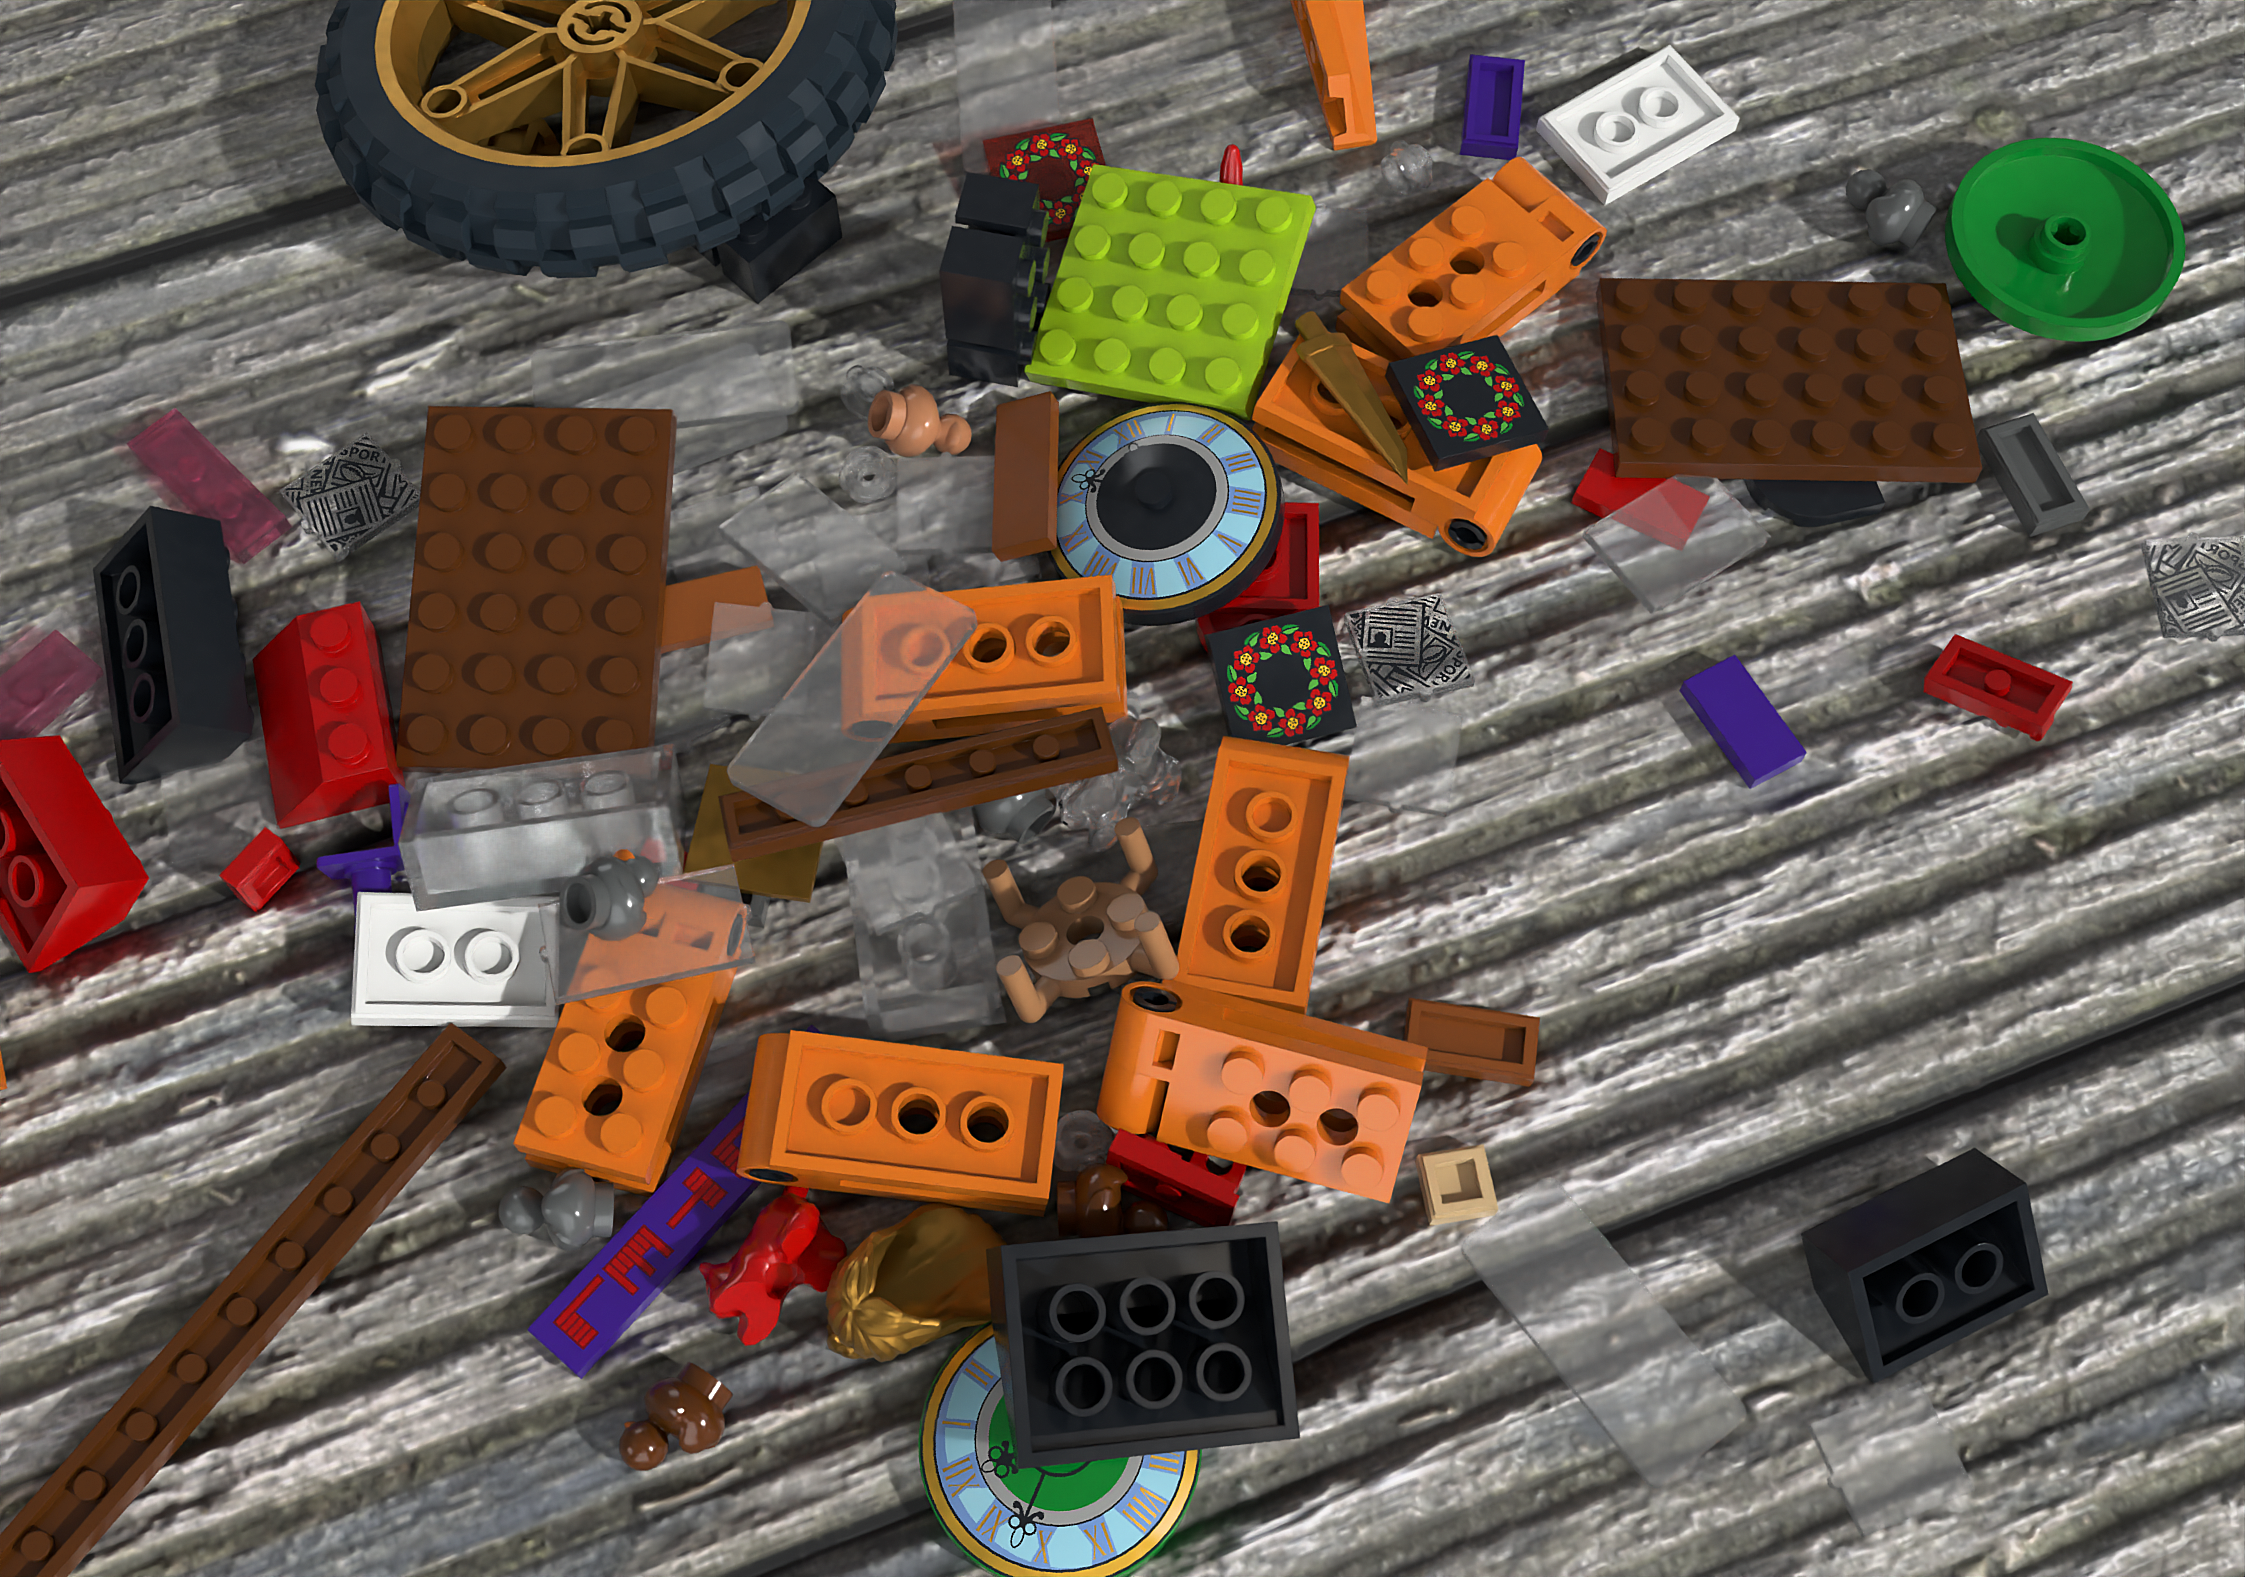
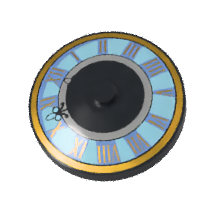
[1047,402,1285,626]

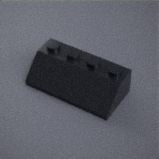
[93,506,254,785]

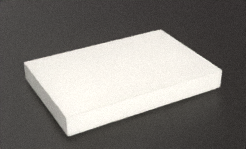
[1536,45,1740,206]
[351,892,560,1028]

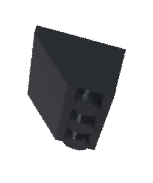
[1801,1148,2049,1384]

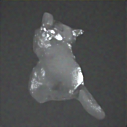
[1049,691,1182,852]

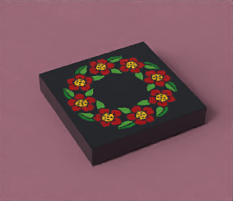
[1385,335,1549,472]
[1204,605,1357,745]

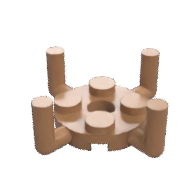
[982,817,1179,1023]

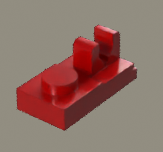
[1923,634,2073,741]
[1106,1128,1247,1227]

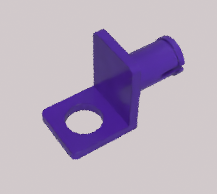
[316,783,420,933]

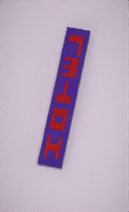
[527,1024,823,1379]

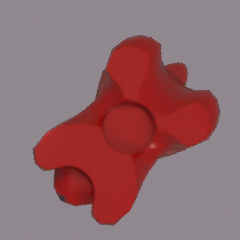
[699,1185,847,1346]

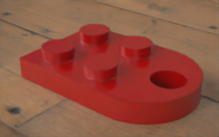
[1195,502,1319,652]

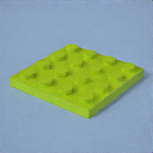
[1024,164,1316,421]

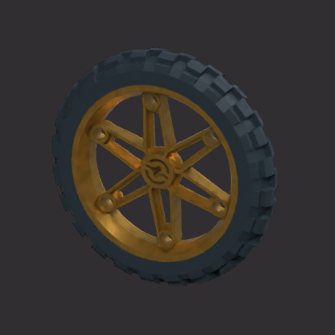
[315,0,898,278]

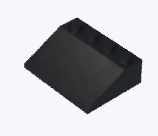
[986,1221,1300,1469]

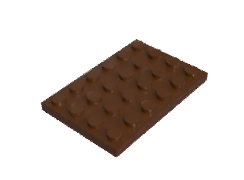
[1596,278,1982,483]
[396,406,677,777]

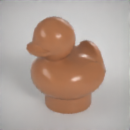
[868,384,972,457]

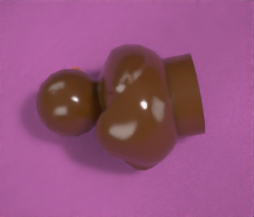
[1057,1163,1169,1239]
[619,1362,733,1471]

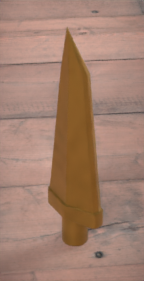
[1295,311,1408,485]

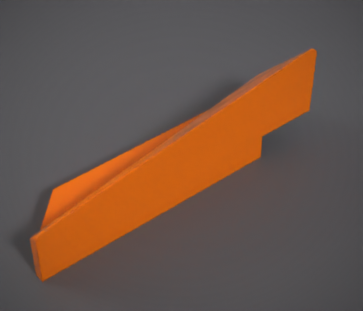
[1290,0,1377,151]

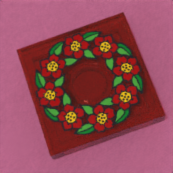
[983,118,1106,242]

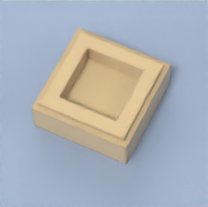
[1415,1144,1498,1226]

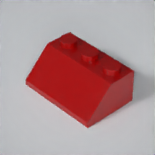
[252,601,406,829]
[0,735,149,973]

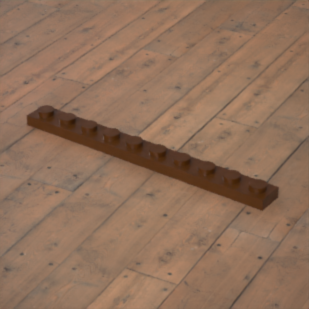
[0,1022,507,1577]

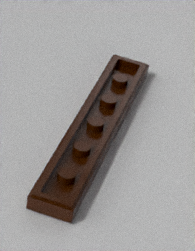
[718,707,1119,862]

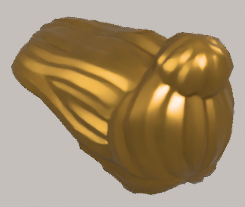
[825,1202,1007,1362]

